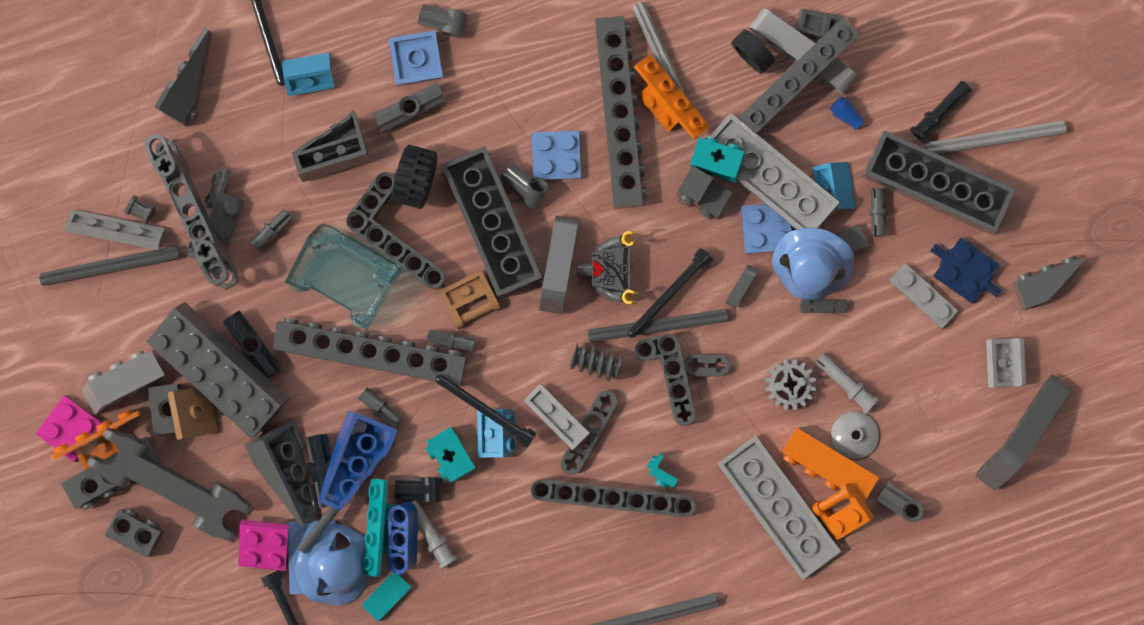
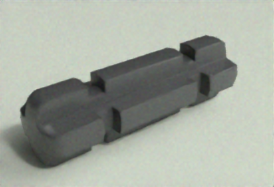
[800,300,847,313]

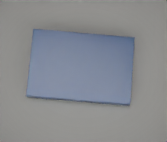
[287,520,337,594]

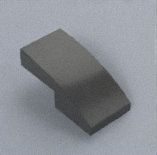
[796,8,850,38]

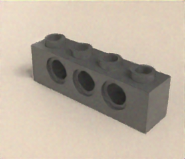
[61,437,162,510]

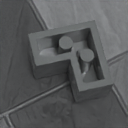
[676,166,733,220]

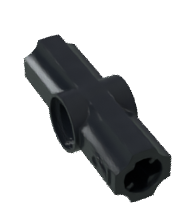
[223,310,281,378]
[307,433,331,508]

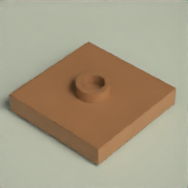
[168,388,218,440]

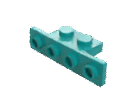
[363,479,397,577]

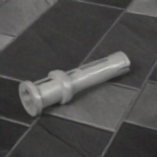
[815,352,880,414]
[412,500,459,570]

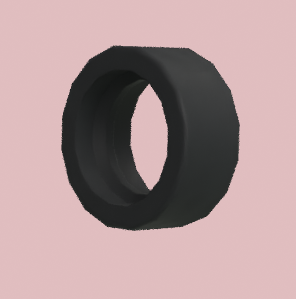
[731,29,775,74]

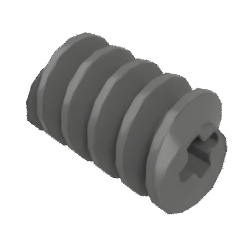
[570,342,623,382]

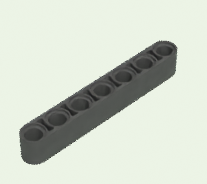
[531,479,696,517]

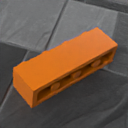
[780,428,879,502]

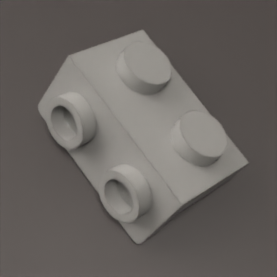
[986,338,1027,387]

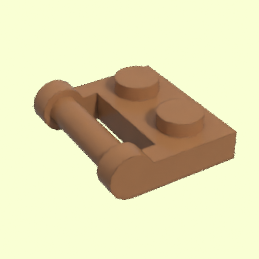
[439,270,501,329]

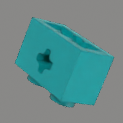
[690,137,745,183]
[425,427,476,483]

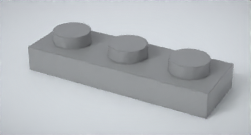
[888,263,958,329]
[524,384,591,451]

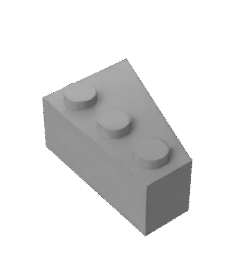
[82,350,165,416]

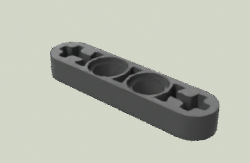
[561,391,617,475]

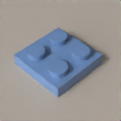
[388,31,443,86]
[532,131,581,180]
[741,204,791,254]

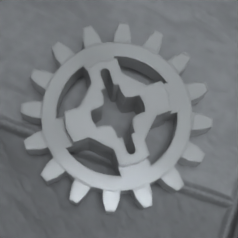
[764,359,816,410]

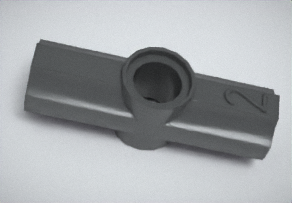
[373,82,446,133]

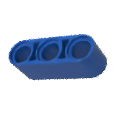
[388,502,418,575]

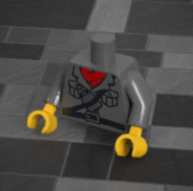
[578,231,639,306]

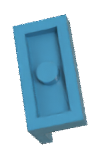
[282,53,335,96]
[812,162,856,212]

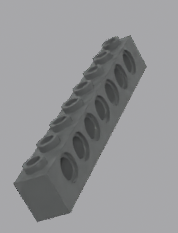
[595,16,647,209]
[272,318,467,386]

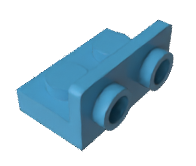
[477,409,516,458]

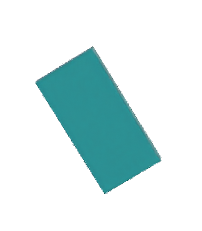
[361,572,411,622]

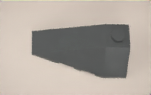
[155,28,212,127]

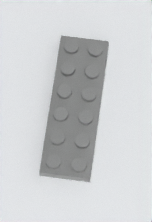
[710,113,840,230]
[717,435,841,580]

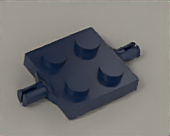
[930,237,1002,304]

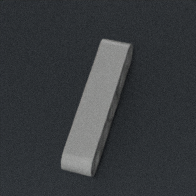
[749,8,857,95]

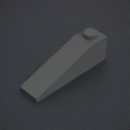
[244,419,319,526]

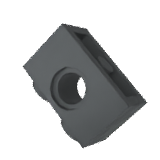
[148,384,184,436]

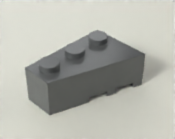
[292,110,371,182]

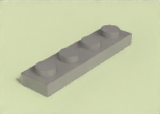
[65,210,165,250]

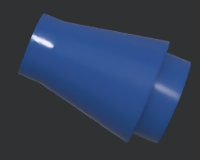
[829,96,865,130]

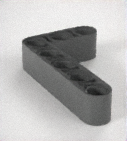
[346,172,446,290]
[976,375,1072,491]

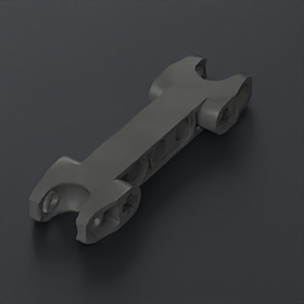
[145,133,239,290]
[87,427,254,542]

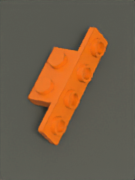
[634,54,710,139]
[50,409,140,470]

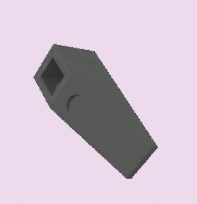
[1012,256,1085,310]

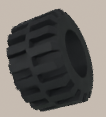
[392,144,438,209]

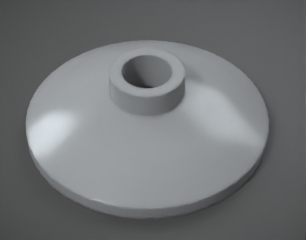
[831,411,879,459]

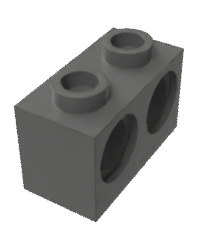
[104,508,164,558]

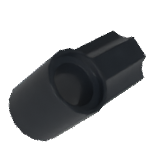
[395,477,443,502]

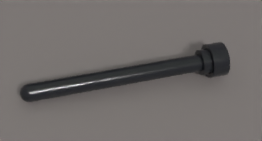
[251,0,285,86]
[628,248,714,338]
[435,375,537,449]
[261,570,299,625]

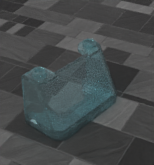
[285,224,402,330]

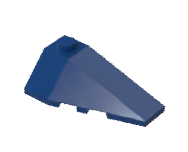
[318,411,398,511]

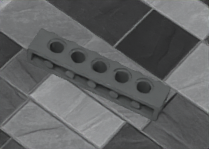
[739,16,861,134]

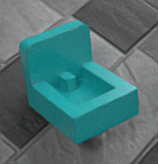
[647,453,678,490]

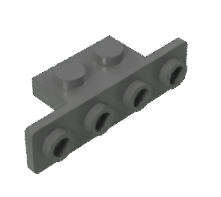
[187,167,244,259]

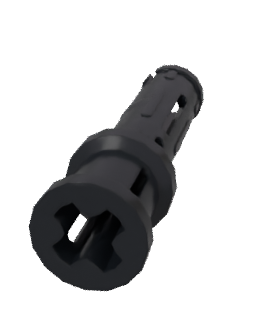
[910,81,972,144]

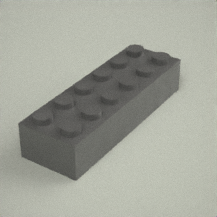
[862,130,1016,235]
[441,146,542,298]
[146,302,290,439]

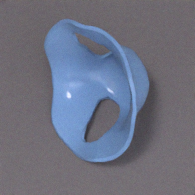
[772,228,854,300]
[295,524,370,605]

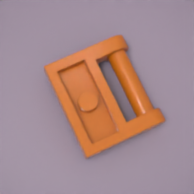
[812,483,874,541]

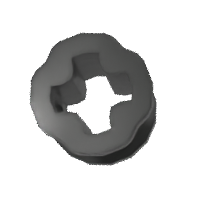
[125,195,156,224]

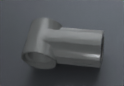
[418,4,468,38]
[501,164,549,209]
[876,482,923,522]

